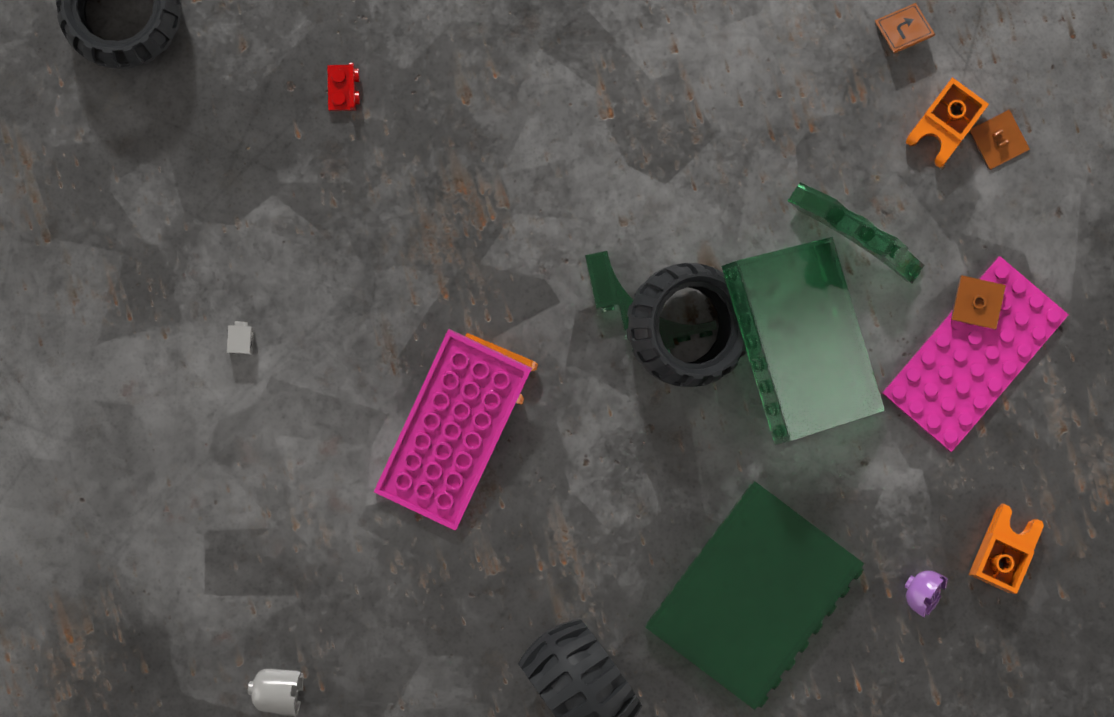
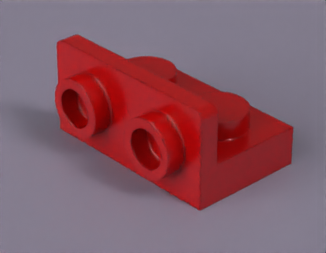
[327,63,360,111]

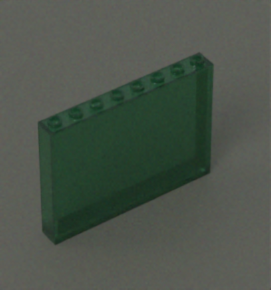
[721,237,885,445]
[644,481,864,710]

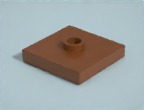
[951,275,1006,330]

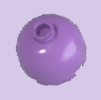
[905,571,948,617]

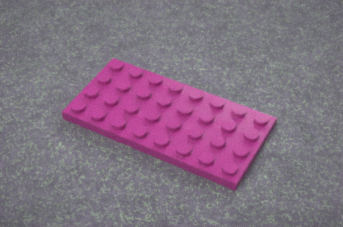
[882,256,1069,452]
[374,329,532,531]

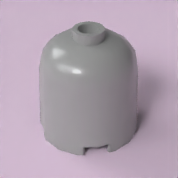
[248,668,303,716]

